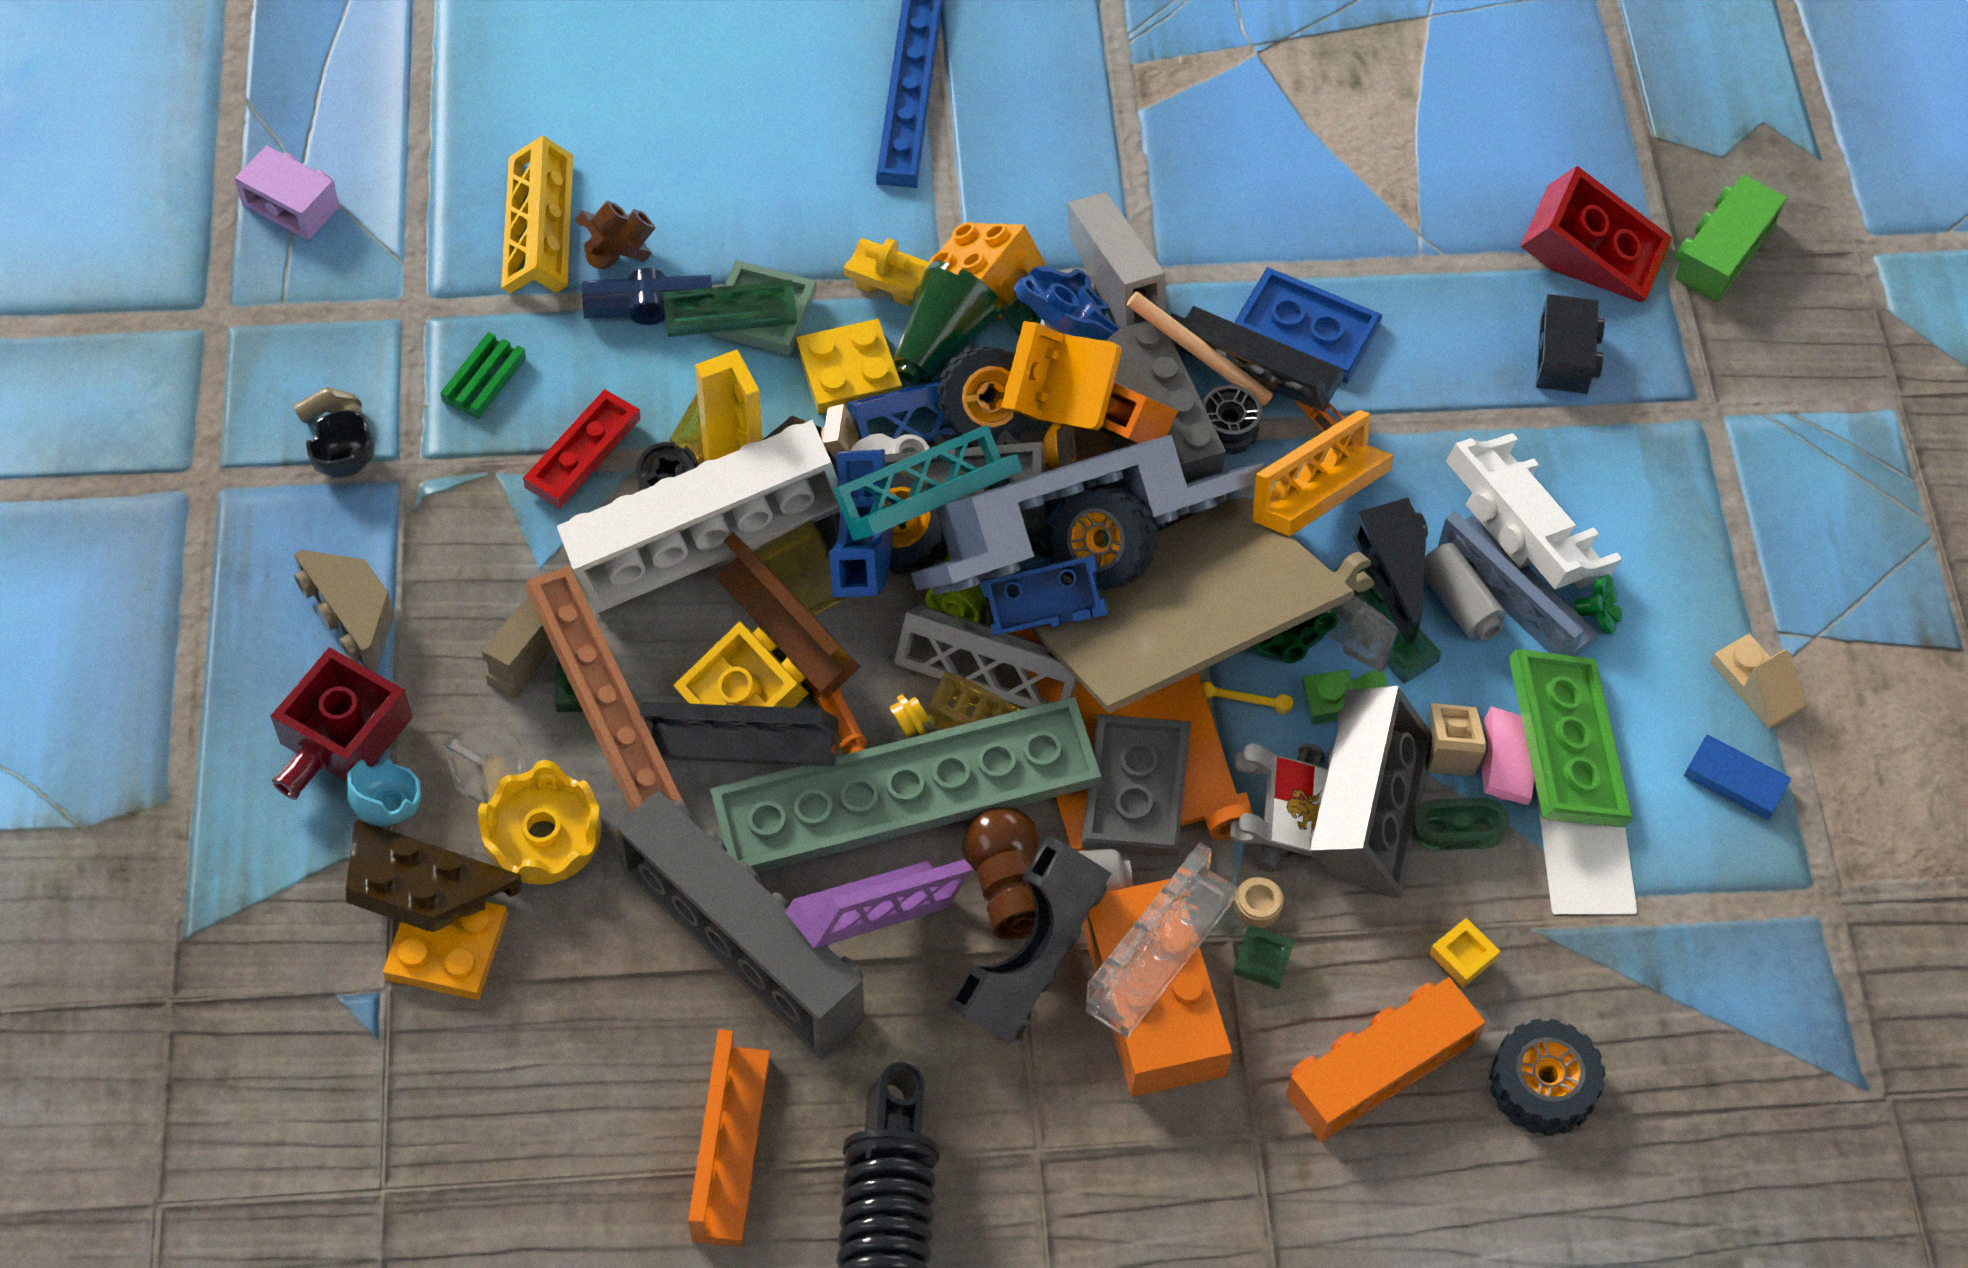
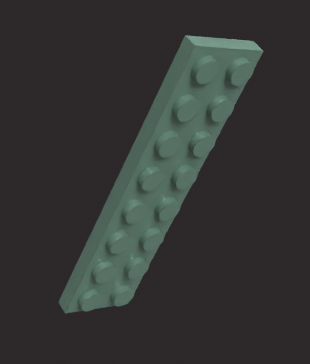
[710,697,1101,873]

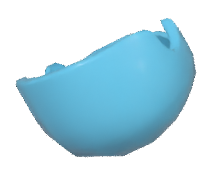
[347,758,422,826]

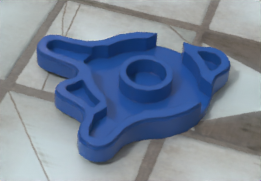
[1014,266,1120,341]

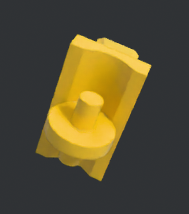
[843,238,931,306]

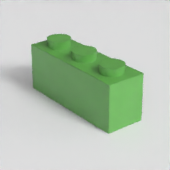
[1674,174,1787,302]

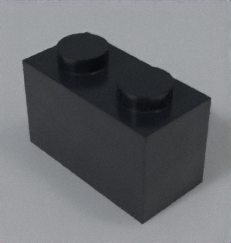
[1536,294,1605,394]

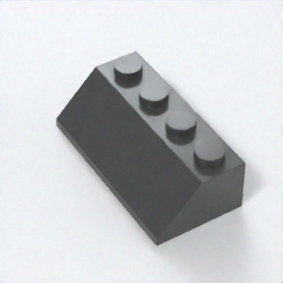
[1103,321,1226,483]
[1309,686,1432,898]

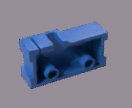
[980,553,1109,636]

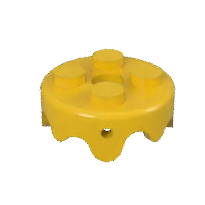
[478,760,602,885]

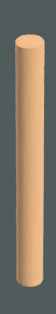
[1126,291,1273,407]

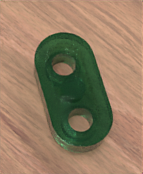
[1412,798,1509,850]

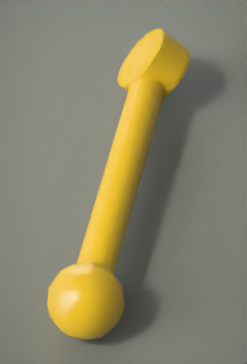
[1202,681,1293,715]

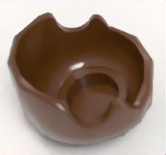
[961,807,1039,872]

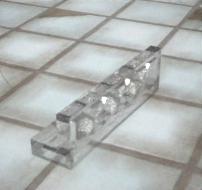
[1086,842,1238,1038]

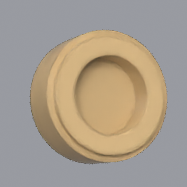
[1234,877,1284,928]

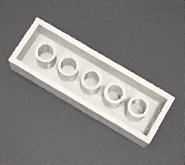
[557,419,840,613]

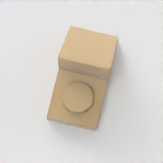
[1710,633,1806,730]
[1428,703,1486,776]

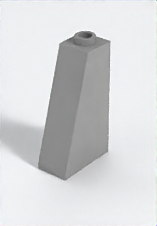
[1067,192,1166,328]

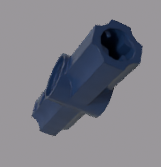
[582,268,713,325]

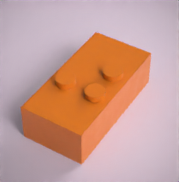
[1081,877,1232,1097]

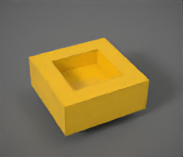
[1429,918,1501,988]

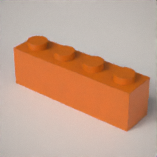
[1285,977,1486,1142]

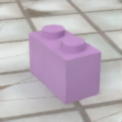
[235,145,340,240]

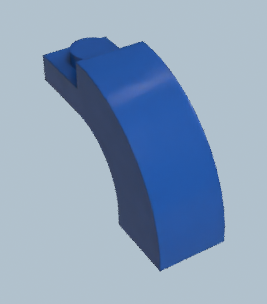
[829,449,893,598]

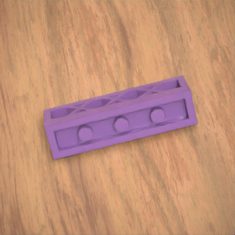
[785,859,974,949]

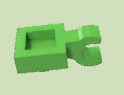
[1302,669,1388,725]

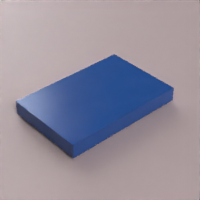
[1234,267,1383,384]

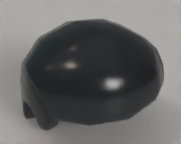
[306,410,375,478]

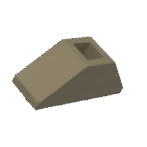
[294,550,394,672]

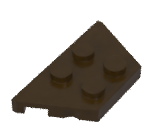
[346,820,521,933]

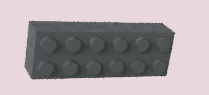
[615,790,864,1060]

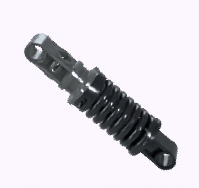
[836,1062,940,1268]

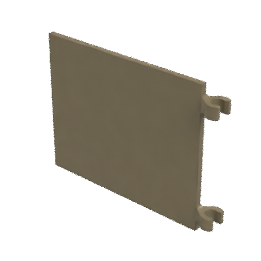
[1029,481,1374,713]

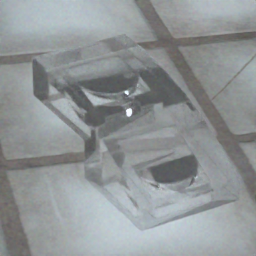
[1326,596,1399,672]

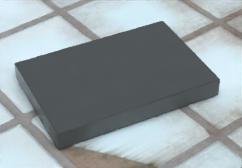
[1082,714,1191,856]

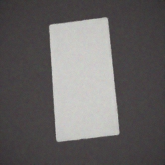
[1536,789,1637,914]

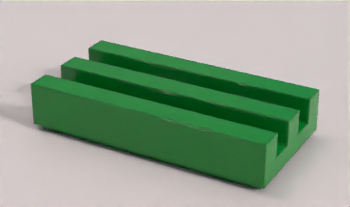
[440,332,526,419]

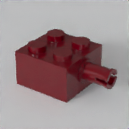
[270,647,413,800]

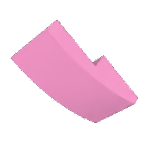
[1480,706,1534,806]

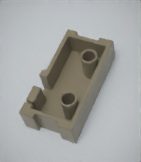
[482,570,553,698]

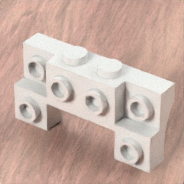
[1446,433,1622,590]

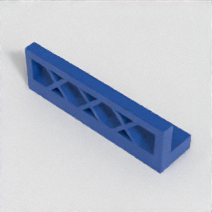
[846,380,995,442]

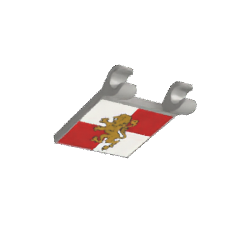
[1230,743,1329,858]

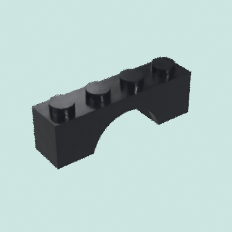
[946,836,1112,1045]

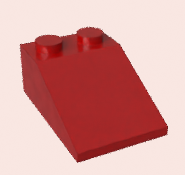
[1520,166,1673,303]

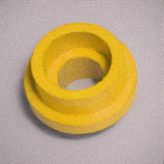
[889,694,929,738]

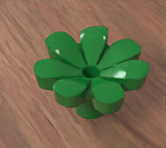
[1575,574,1622,634]

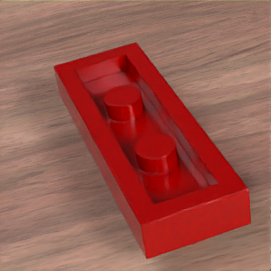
[523,389,641,509]

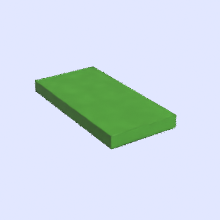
[1509,649,1633,827]

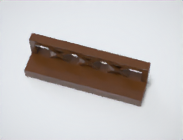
[715,532,861,699]

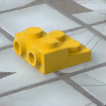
[673,621,809,708]

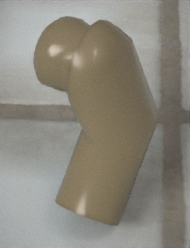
[294,387,363,423]

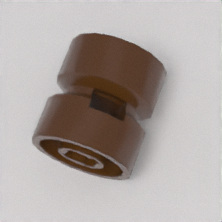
[977,850,1036,940]

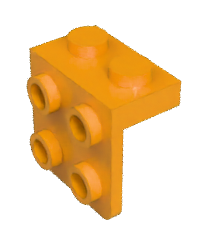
[929,222,1046,320]
[1001,321,1122,431]

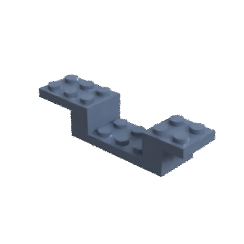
[911,434,1265,595]

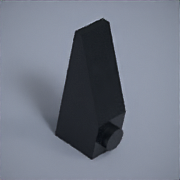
[1352,497,1428,645]

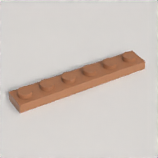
[524,566,685,813]

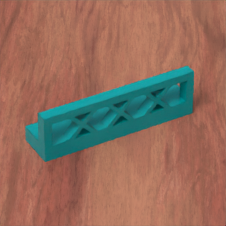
[833,425,1023,541]

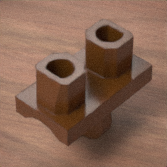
[575,200,656,270]

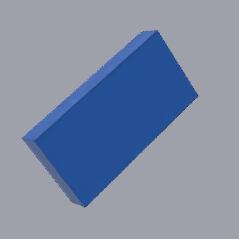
[1684,734,1792,820]

